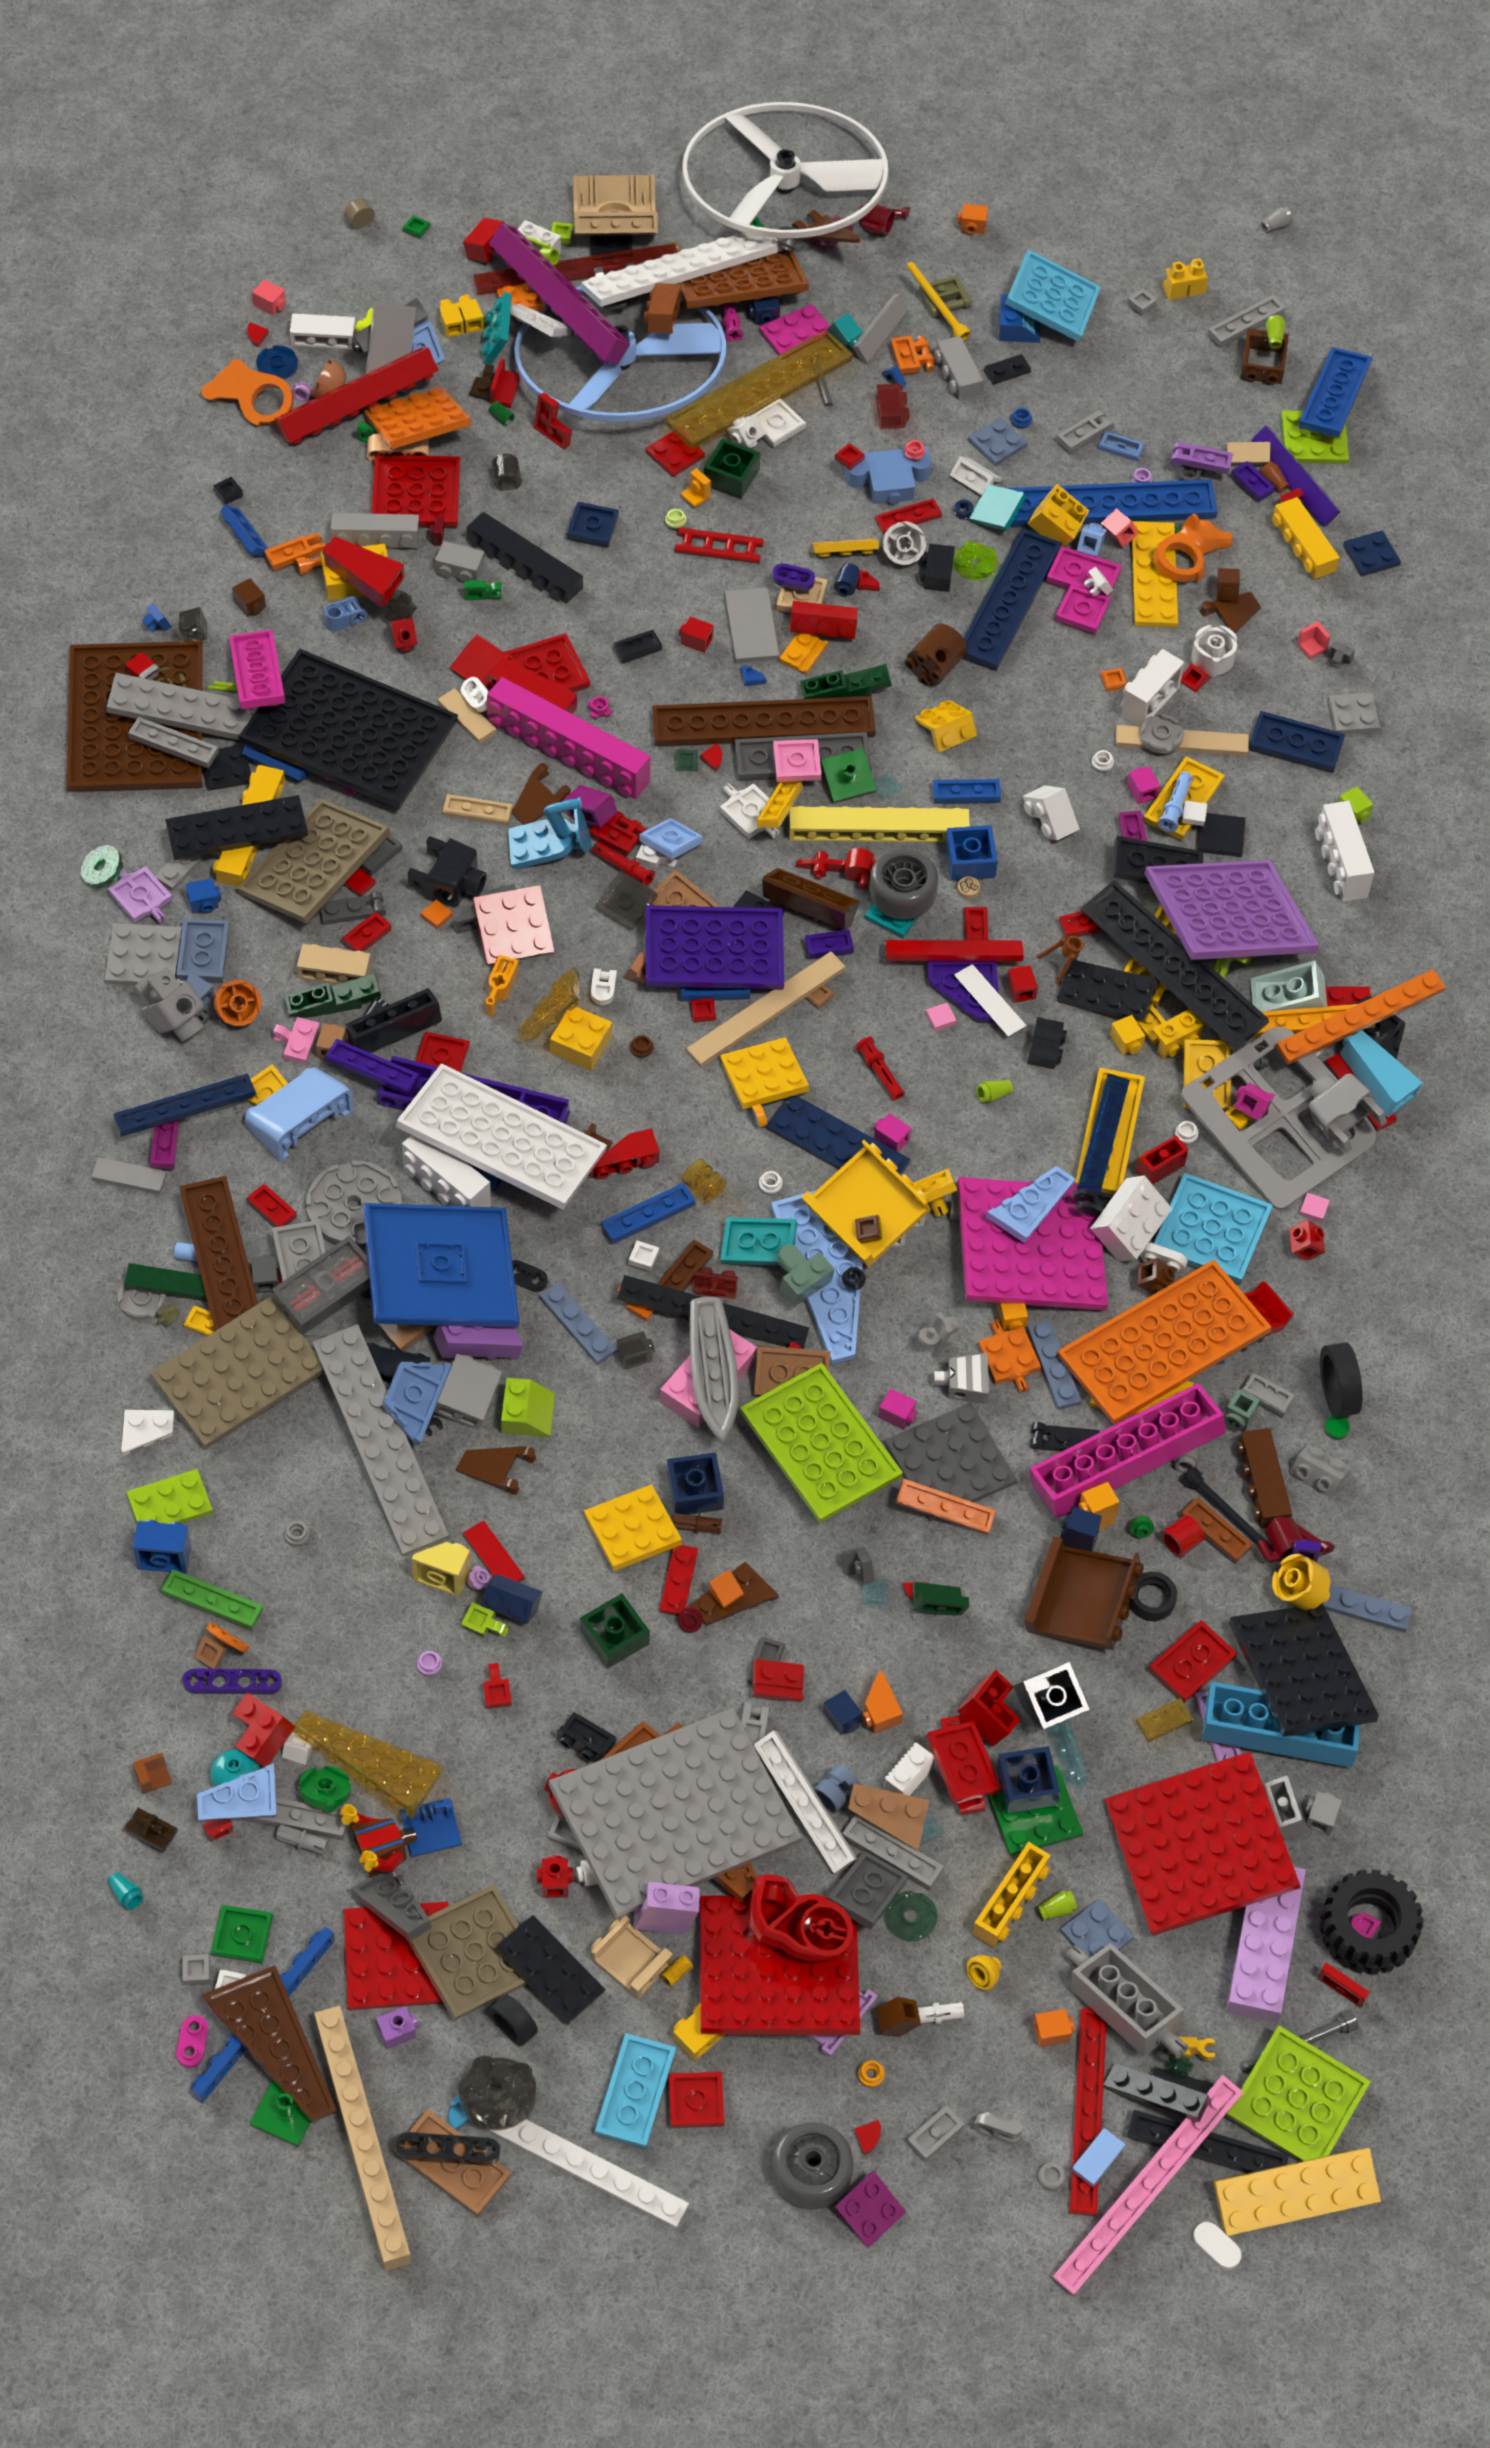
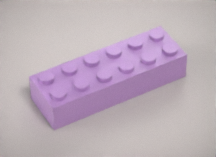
[1226,1867,1306,2023]

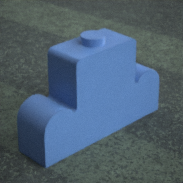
[843,446,931,504]

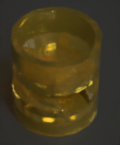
[682,1159,727,1203]

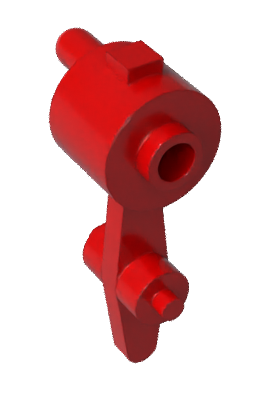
[795,848,877,889]

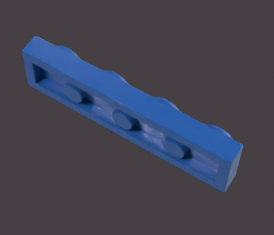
[601,1183,695,1244]

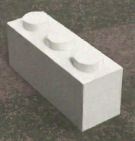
[290,314,356,349]

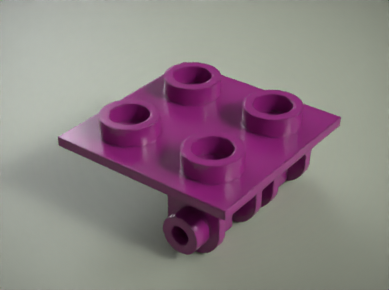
[835,2170,906,2248]

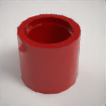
[1161,1515,1205,1558]

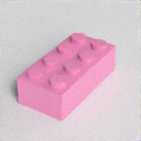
[660,1329,758,1428]

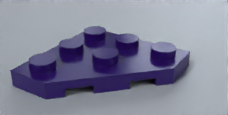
[927,961,999,1022]

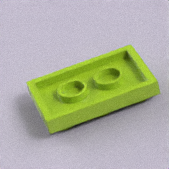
[126,1469,213,1524]

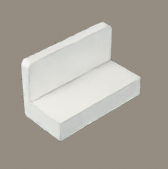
[950,456,1002,495]

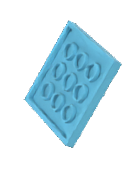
[1005,249,1101,342]
[1154,1173,1273,1284]

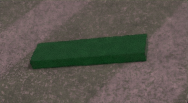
[124,1263,207,1301]

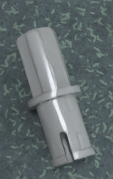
[276,1824,329,1856]

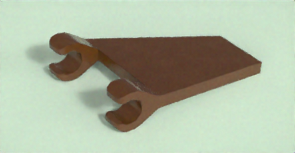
[1200,591,1261,633]
[512,763,571,825]
[456,1446,536,1495]

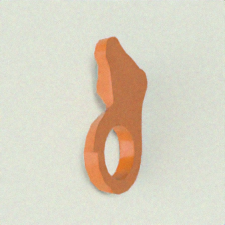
[202,359,295,426]
[1153,514,1233,582]

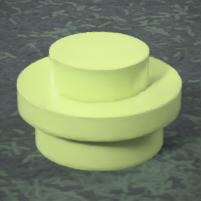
[665,509,687,529]

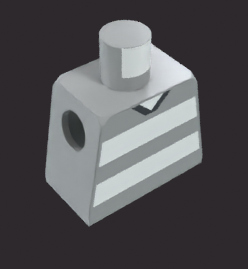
[934,1353,989,1404]

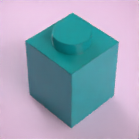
[826,312,863,349]

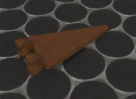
[792,210,860,243]

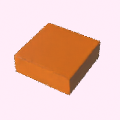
[1101,668,1127,692]
[421,899,453,929]

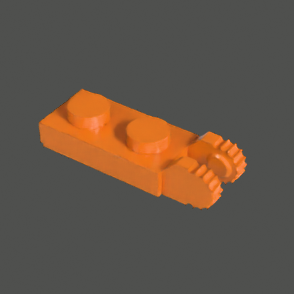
[264,533,326,571]

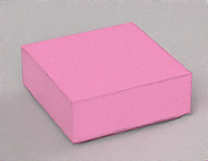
[926,1003,957,1031]
[1300,1193,1330,1222]

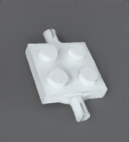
[720,783,780,839]

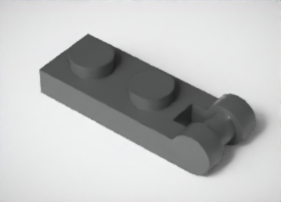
[320,892,386,925]

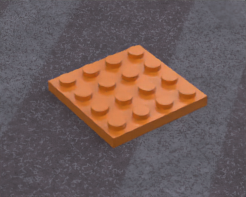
[364,387,471,450]

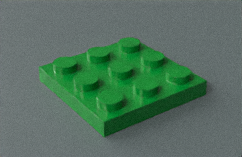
[988,1765,1083,1856]

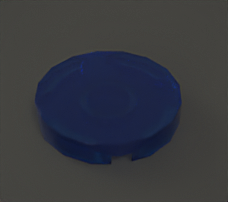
[256,345,299,379]

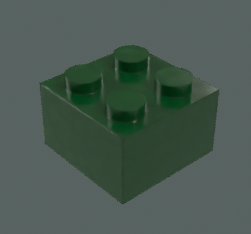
[704,438,761,499]
[580,1593,650,1669]

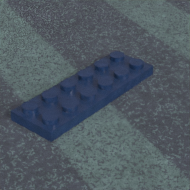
[766,1095,910,1176]

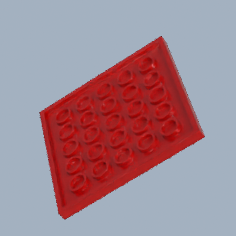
[1105,1751,1301,1936]
[700,1896,861,2035]

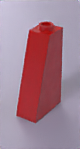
[323,536,405,608]

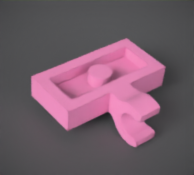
[273,1017,320,1064]

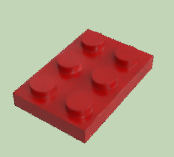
[1148,1620,1238,1704]
[926,1721,1002,1804]

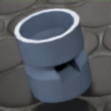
[813,1764,861,1813]

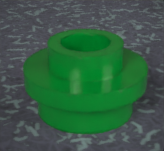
[1129,1516,1154,1538]

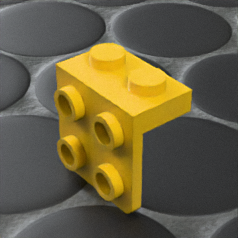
[915,700,977,752]

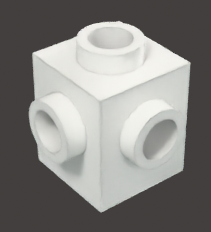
[728,415,766,448]

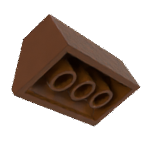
[762,868,860,931]

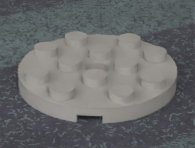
[306,1161,402,1246]

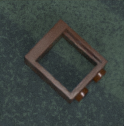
[1240,328,1289,384]

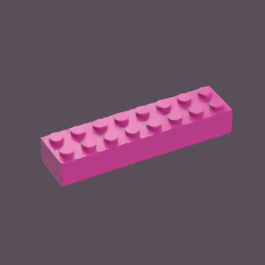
[487,677,651,800]
[1029,1383,1226,1519]

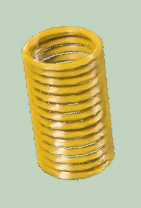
[661,1955,693,1987]

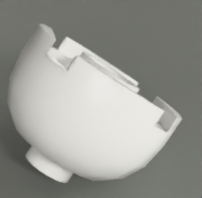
[883,522,926,565]

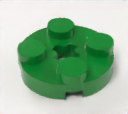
[300,1766,351,1813]

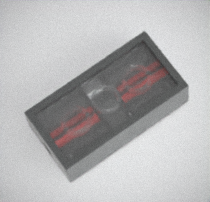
[272,1236,370,1335]

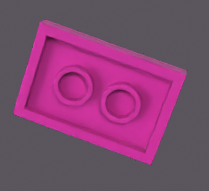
[759,304,830,358]
[1047,546,1122,597]

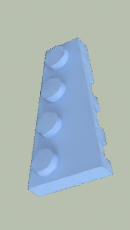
[985,1166,1076,1243]

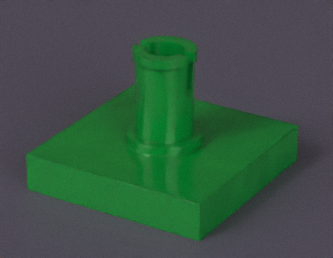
[820,748,876,803]
[250,2080,311,2147]

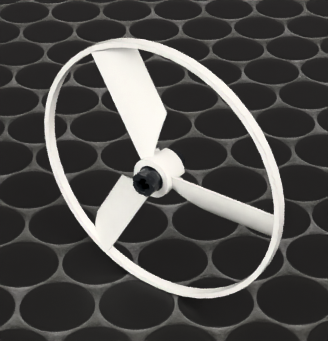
[683,102,888,238]

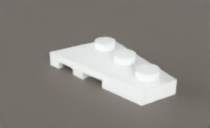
[510,304,572,338]

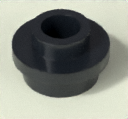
[842,1267,866,1290]

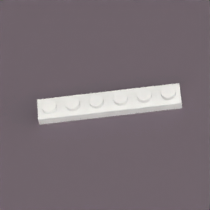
[754,1730,857,1874]

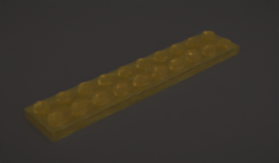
[665,330,853,449]

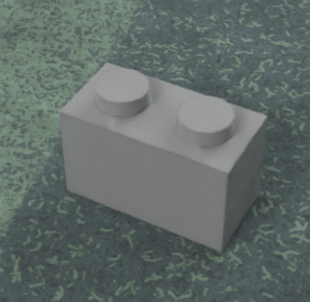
[435,541,485,582]
[1264,1775,1309,1840]

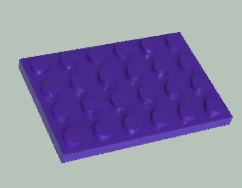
[645,905,784,989]

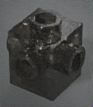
[380,590,417,621]

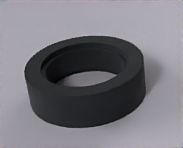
[1320,1342,1363,1418]

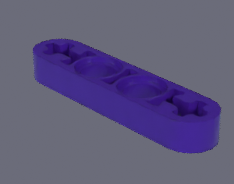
[182,1668,282,1695]

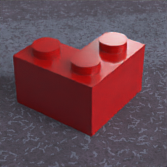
[957,1669,1021,1747]
[232,1693,296,1768]

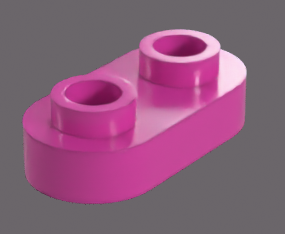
[177,2015,209,2068]

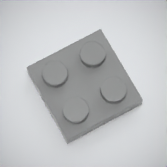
[1328,693,1380,734]

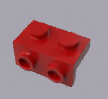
[1243,1281,1294,1335]

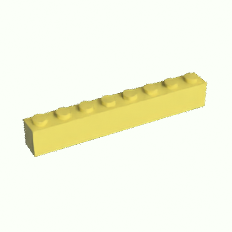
[789,806,970,843]

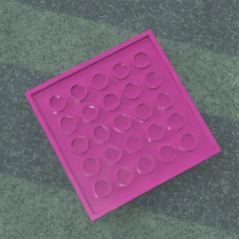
[957,1177,1108,1310]

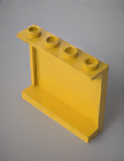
[801,1140,931,1268]

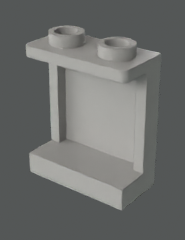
[433,1354,502,1429]

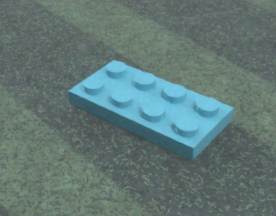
[595,2033,676,2149]

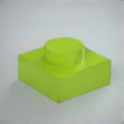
[551,221,573,245]

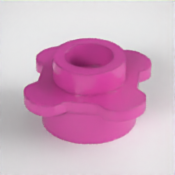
[587,696,612,719]

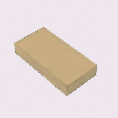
[1227,442,1270,465]

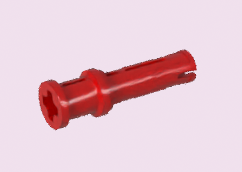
[592,841,655,888]
[855,1037,905,1101]

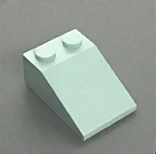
[1250,960,1327,1012]

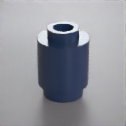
[834,563,860,596]

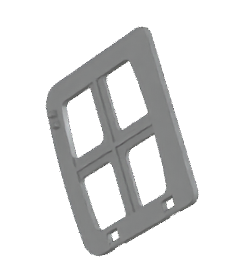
[1180,1027,1376,1210]

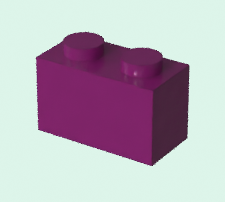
[563,785,618,828]

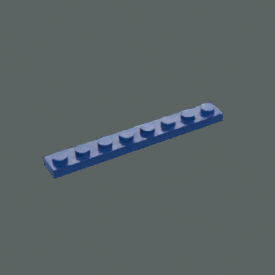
[192,1927,335,2104]

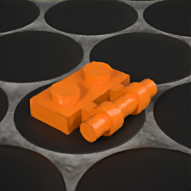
[890,335,935,375]

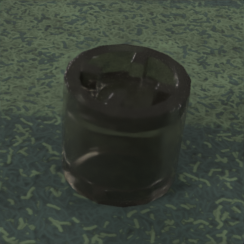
[491,454,522,491]

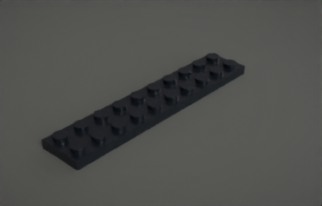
[1081,880,1269,1052]

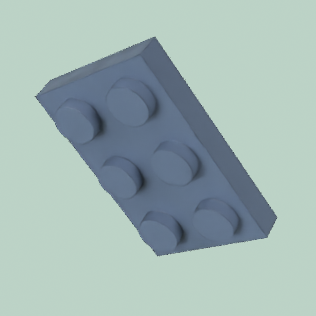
[176,918,230,982]

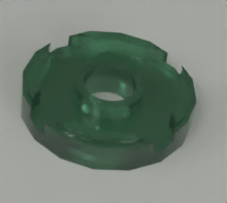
[80,845,123,888]
[886,1891,937,1942]

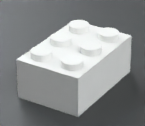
[1120,649,1184,727]
[1090,1176,1172,1261]

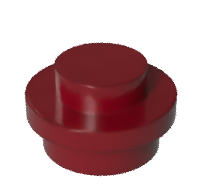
[678,1607,703,1633]

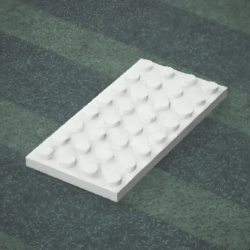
[396,1063,607,1209]

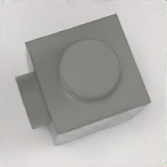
[1305,1792,1342,1836]

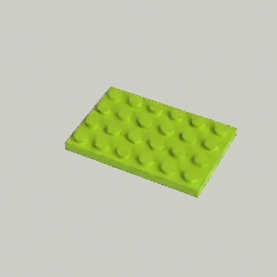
[740,1363,903,1523]

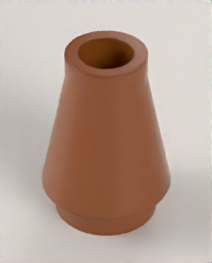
[1259,461,1289,493]

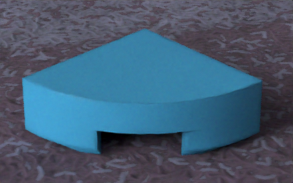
[448,2095,475,2131]

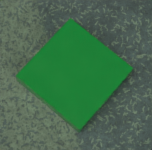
[211,1905,274,1964]

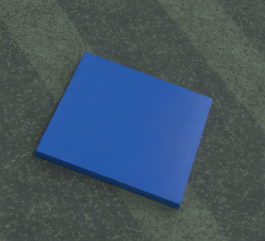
[363,1203,520,1327]

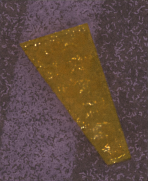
[293,1710,444,1818]

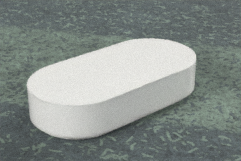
[1193,2222,1241,2270]

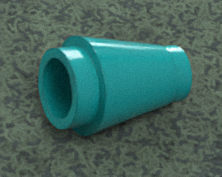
[108,1872,144,1910]

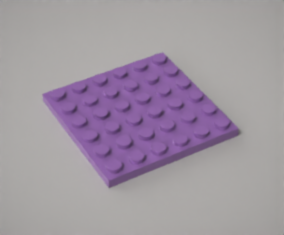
[1144,860,1319,960]

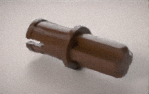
[673,1513,722,1534]

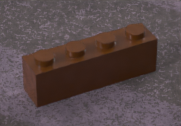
[1236,1428,1292,1528]

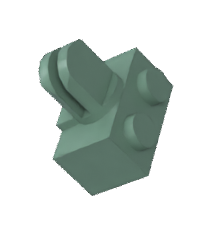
[777,1244,835,1307]

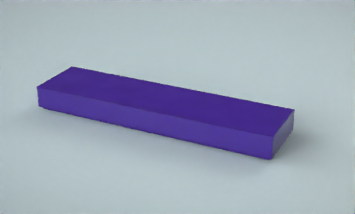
[325,1039,419,1096]

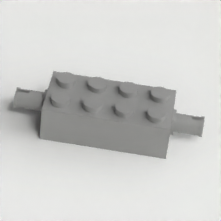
[1066,1943,1189,2058]

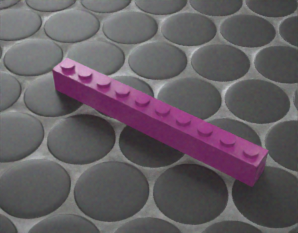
[489,223,631,365]

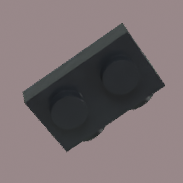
[557,1712,616,1762]

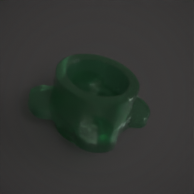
[1166,2055,1194,2076]

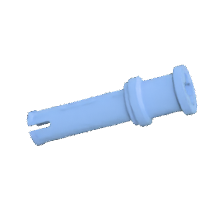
[1158,772,1193,832]

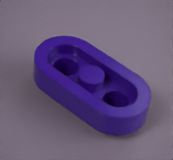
[772,563,815,591]

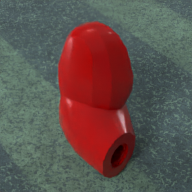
[749,1874,854,1962]

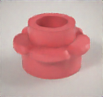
[904,440,925,460]

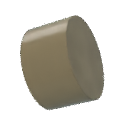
[344,198,375,229]

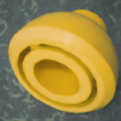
[967,1955,1002,1991]

